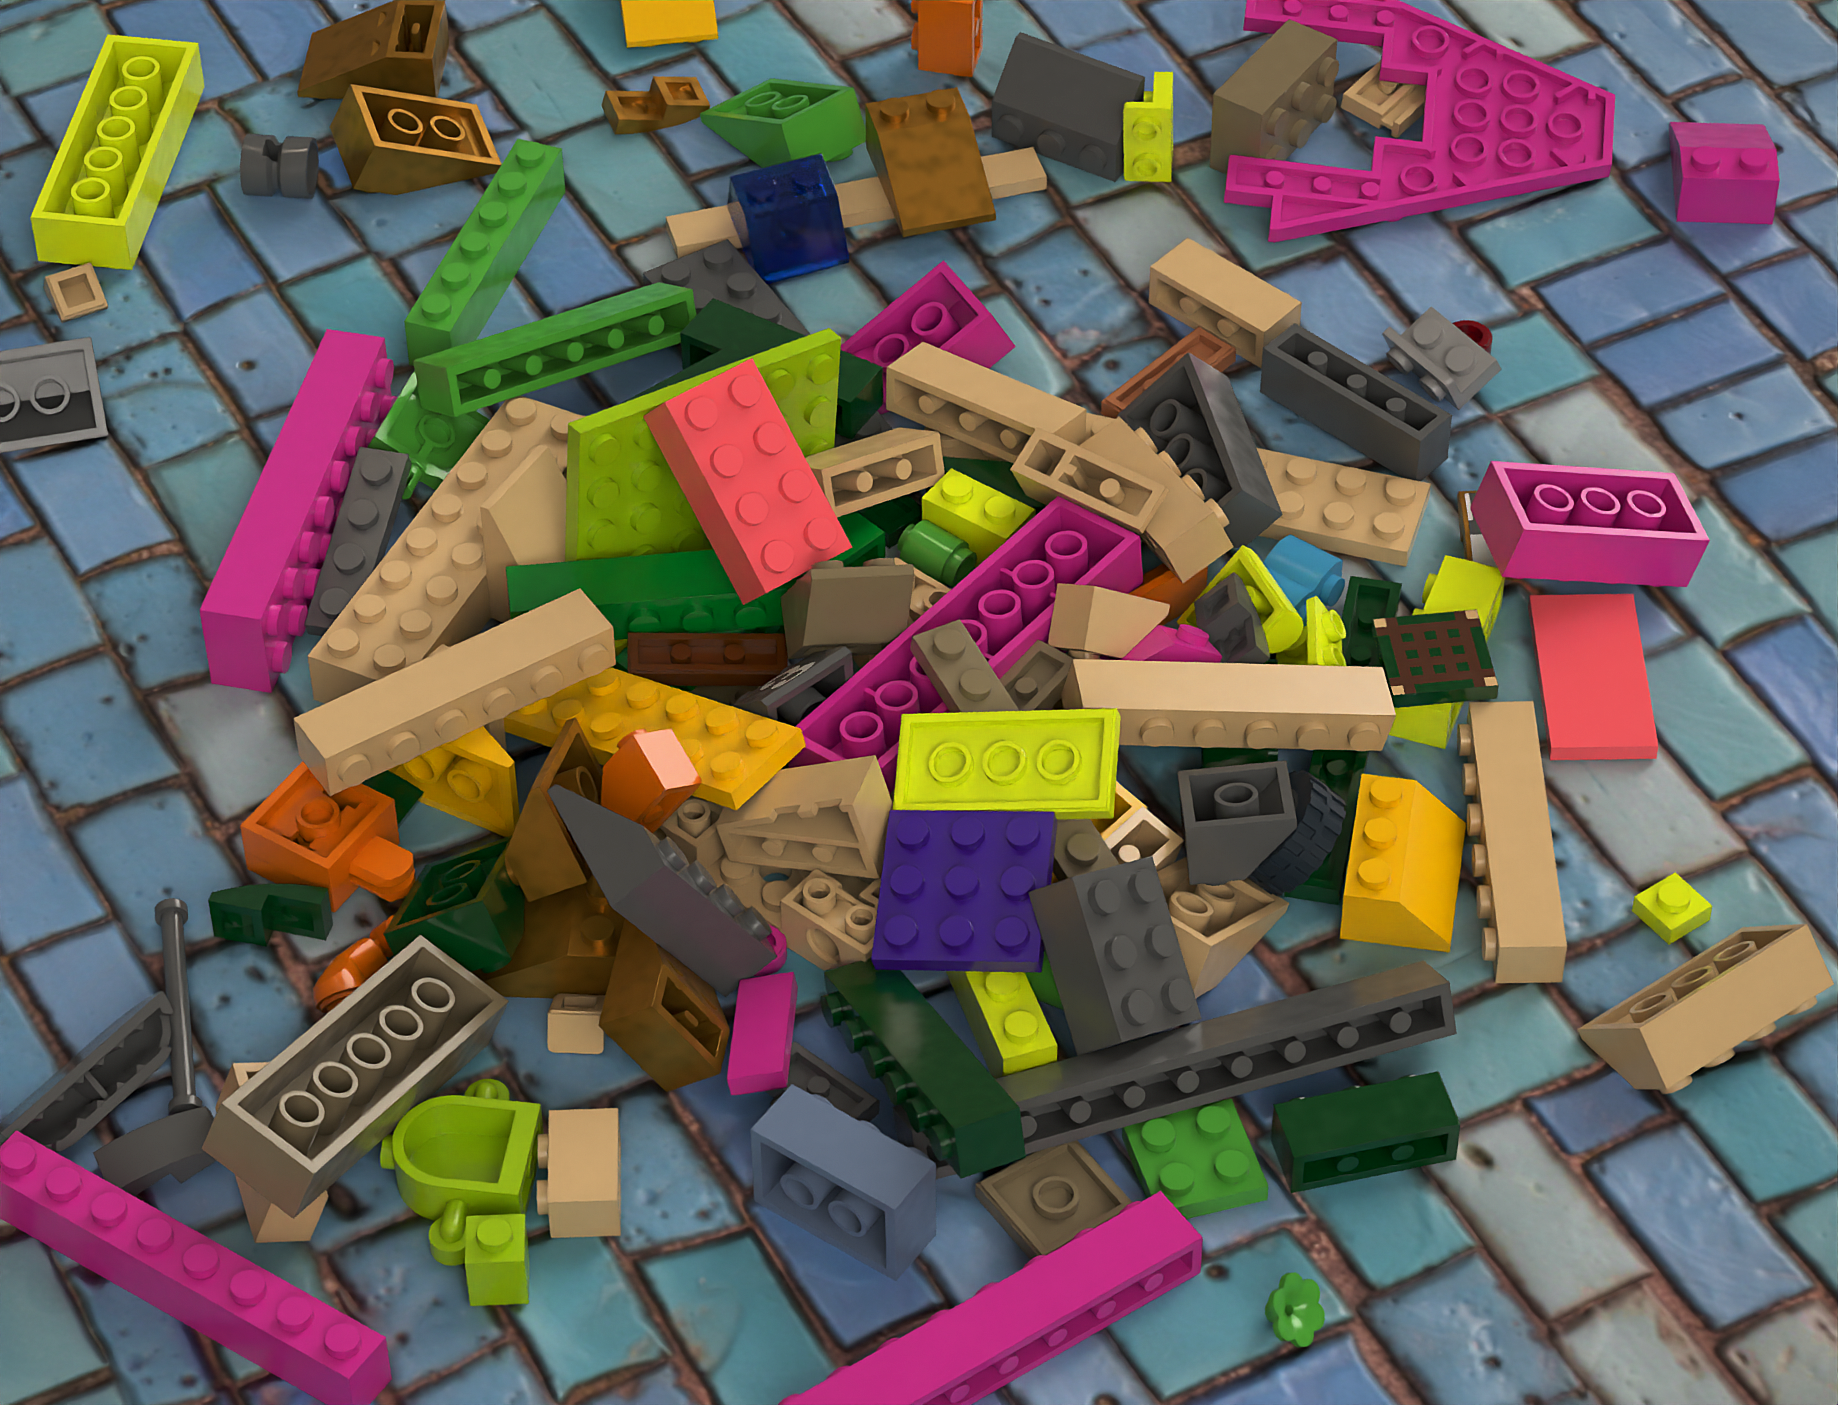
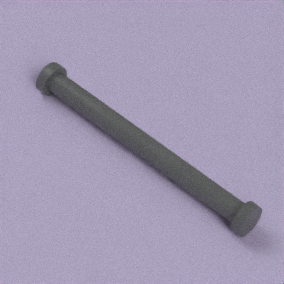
[154,898,203,1116]

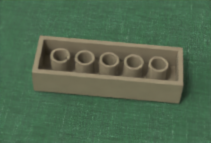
[201,935,509,1219]

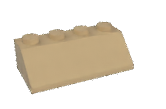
[1577,924,1834,1094]

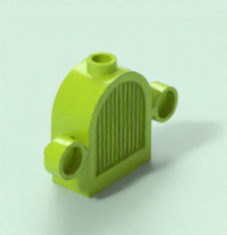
[380,1079,544,1266]

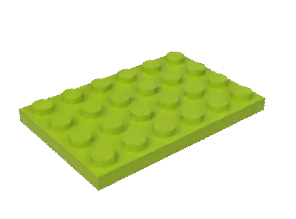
[565,328,841,562]

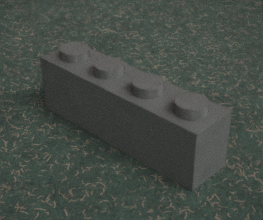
[1260,323,1452,481]

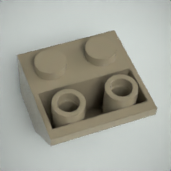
[780,558,915,659]

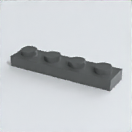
[304,447,412,636]

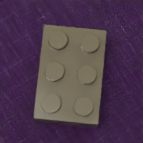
[1210,19,1339,175]

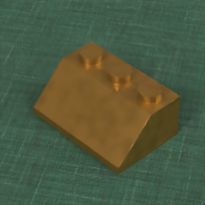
[505,717,603,902]

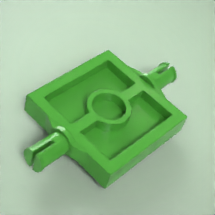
[368,371,490,499]

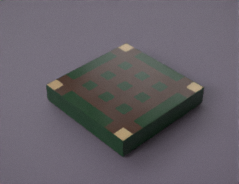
[1371,609,1499,708]

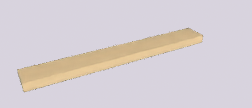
[666,147,1047,259]

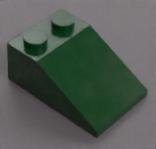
[384,836,525,973]

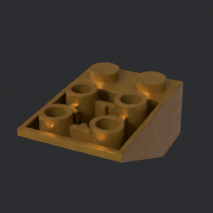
[297,0,449,99]
[598,918,730,1092]

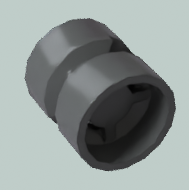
[240,134,319,199]

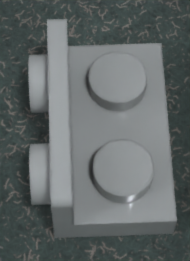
[1382,306,1501,410]

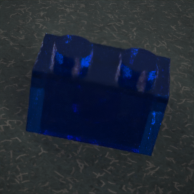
[727,153,850,284]

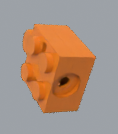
[240,761,416,913]

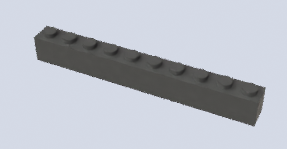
[892,961,1457,1180]

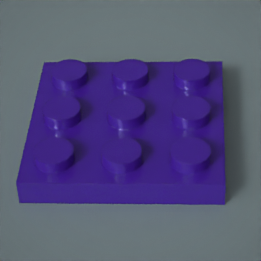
[871,810,1058,973]

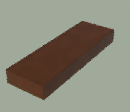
[627,633,788,686]

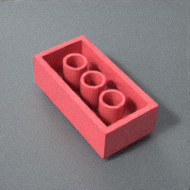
[643,358,852,605]

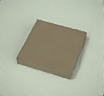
[975,1140,1132,1260]

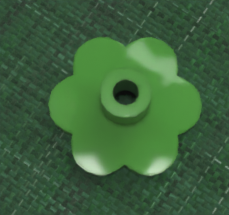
[1265,1272,1325,1347]

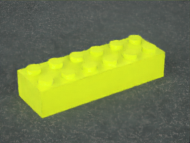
[30,34,205,270]

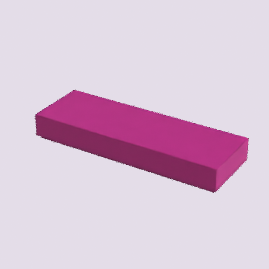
[727,972,798,1096]

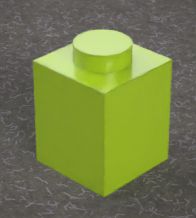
[465,1214,530,1306]

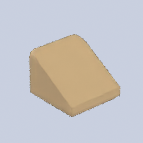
[43,262,108,323]
[547,993,606,1054]

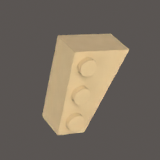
[715,755,893,879]

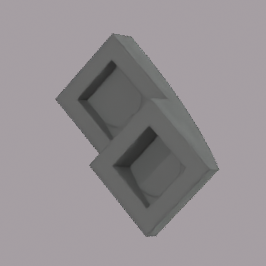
[1194,572,1270,664]
[93,1106,217,1196]

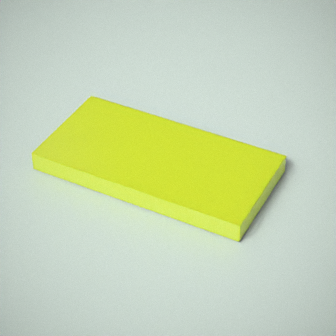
[893,708,1121,820]

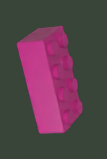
[1470,461,1710,587]

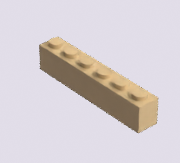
[293,588,616,796]
[1061,659,1396,751]
[1457,701,1567,983]

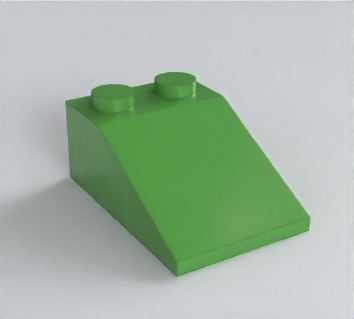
[700,78,866,180]

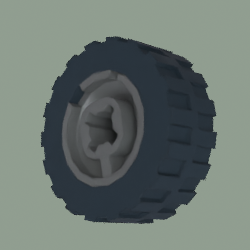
[1247,770,1346,896]

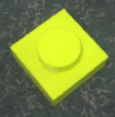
[1632,872,1712,945]

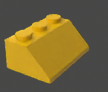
[1340,774,1466,953]

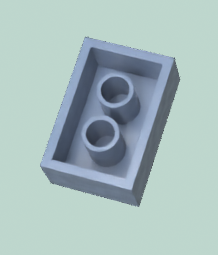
[750,1084,936,1281]

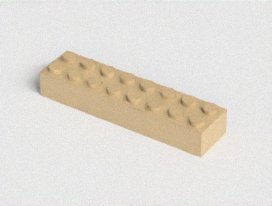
[308,395,585,704]

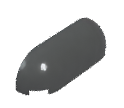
[0,990,173,1153]

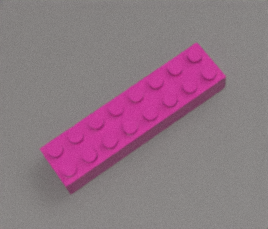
[199,329,397,693]
[788,496,1143,794]

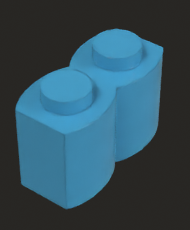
[1263,534,1345,627]

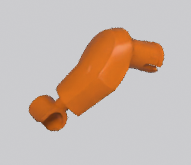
[313,915,395,1013]

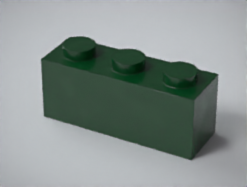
[1271,1071,1460,1193]

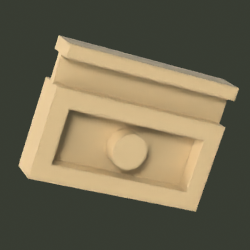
[1341,60,1425,139]

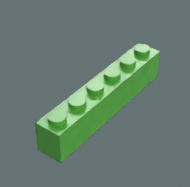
[404,139,565,366]
[413,282,696,417]

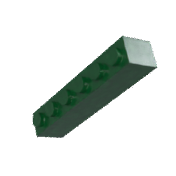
[820,958,1026,1179]

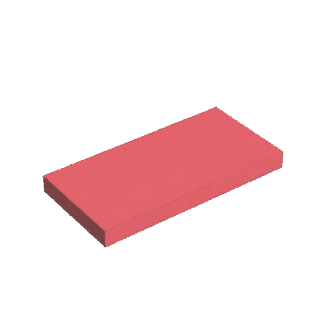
[1528,594,1658,760]

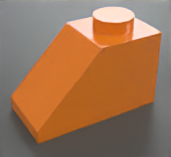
[601,729,702,834]

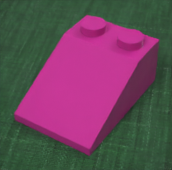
[1669,122,1780,224]
[841,260,1016,415]

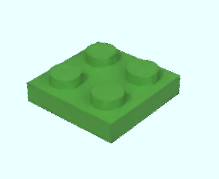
[1122,1098,1269,1219]

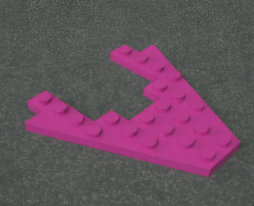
[1224,0,1615,242]

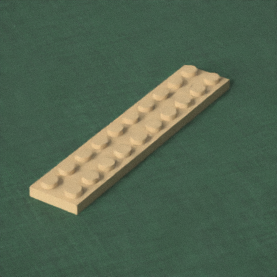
[924,413,1431,567]

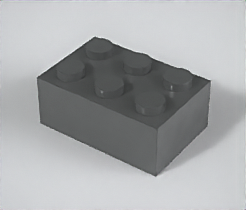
[1028,856,1202,1056]

